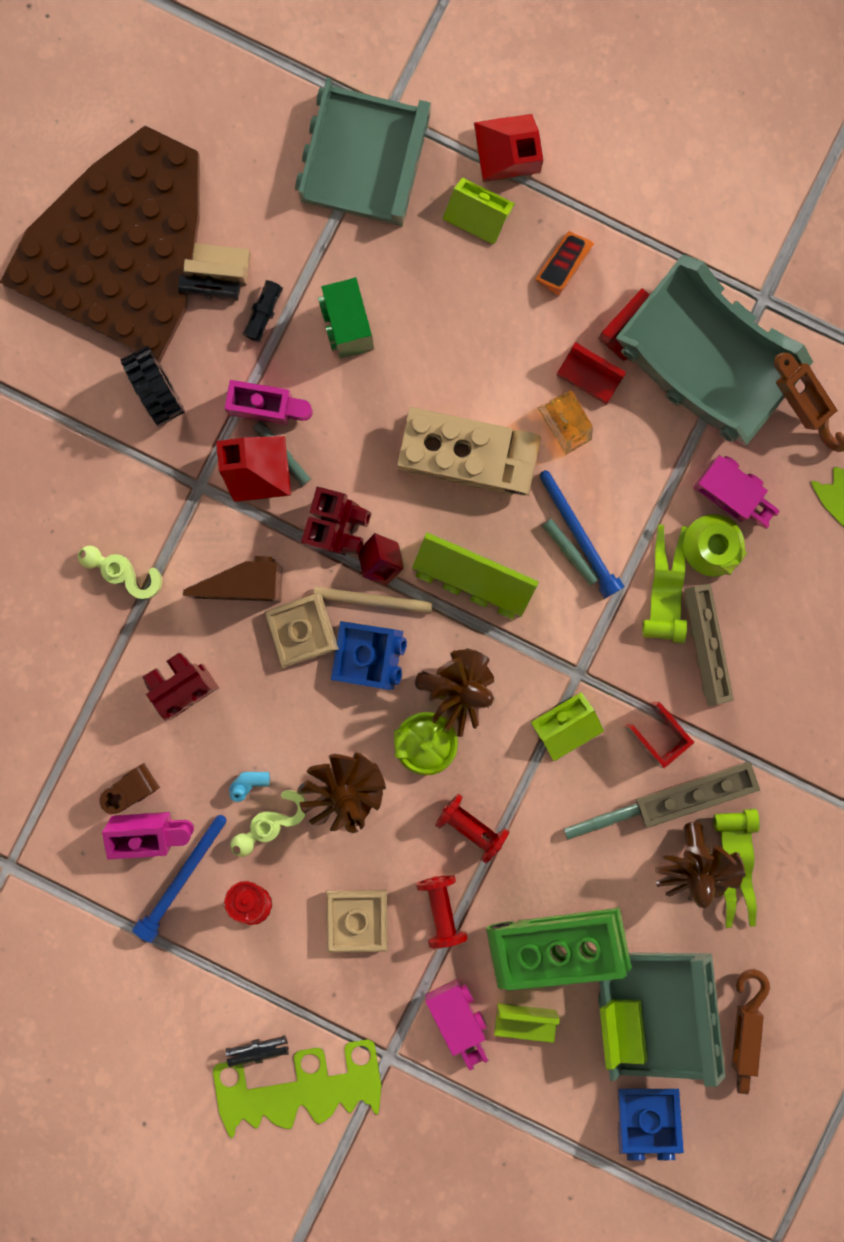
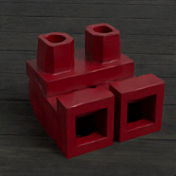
[301,486,372,556]
[142,653,219,721]

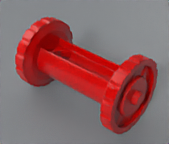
[435,793,509,864]
[416,875,468,949]
[224,881,272,925]

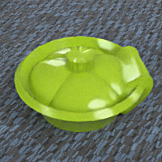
[683,514,747,577]
[394,712,458,775]

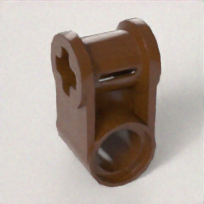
[100,763,160,814]

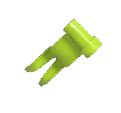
[642,524,688,644]
[713,809,760,928]

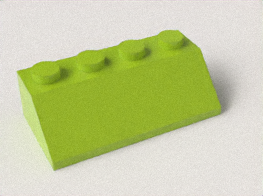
[412,532,539,620]

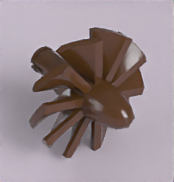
[415,648,494,737]
[297,752,386,833]
[654,822,746,908]

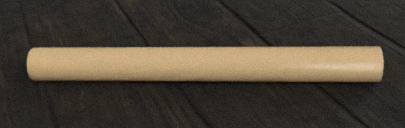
[314,587,432,614]

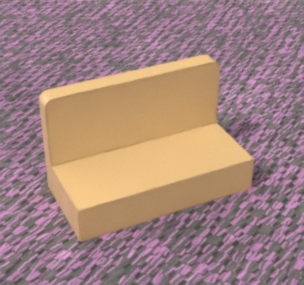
[184,243,250,285]

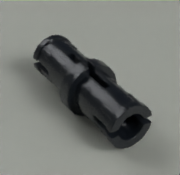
[178,275,240,301]
[242,280,283,342]
[226,1035,289,1068]

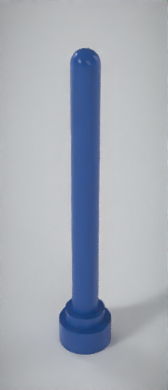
[539,470,625,599]
[132,815,227,943]

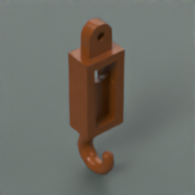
[774,353,844,452]
[731,969,770,1095]

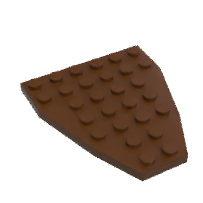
[0,125,200,362]

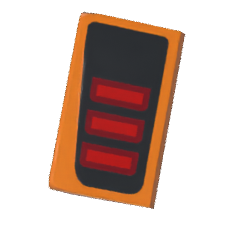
[535,231,594,296]

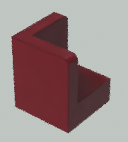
[358,533,404,586]

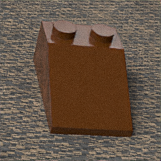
[183,556,283,602]

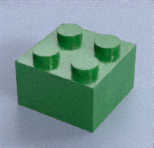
[318,277,374,359]

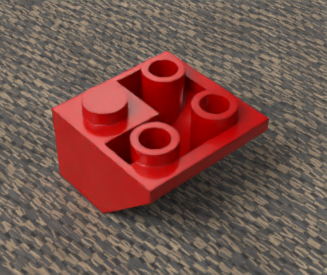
[474,114,544,182]
[216,436,291,502]

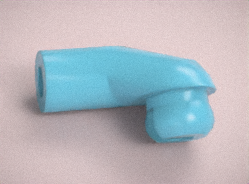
[229,771,270,802]

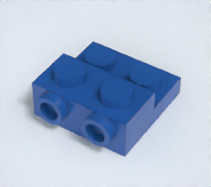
[331,621,407,690]
[617,1089,684,1161]

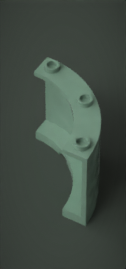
[616,254,813,446]

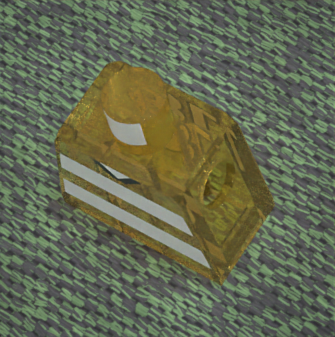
[538,390,593,455]

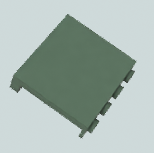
[295,77,431,226]
[598,952,725,1087]

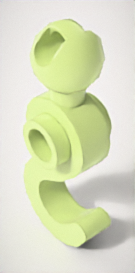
[78,545,163,600]
[230,790,306,857]

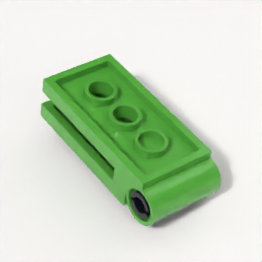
[486,908,632,991]

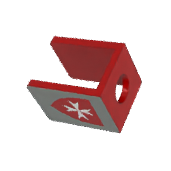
[624,701,695,769]

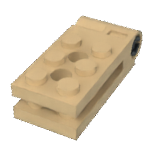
[397,407,541,496]

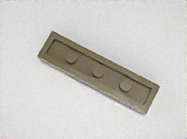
[684,584,734,706]
[635,761,760,828]

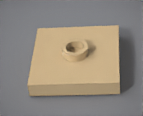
[264,593,339,668]
[327,889,388,953]

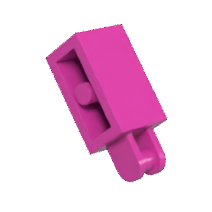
[225,380,313,426]
[693,455,780,529]
[102,812,194,860]
[425,979,489,1071]

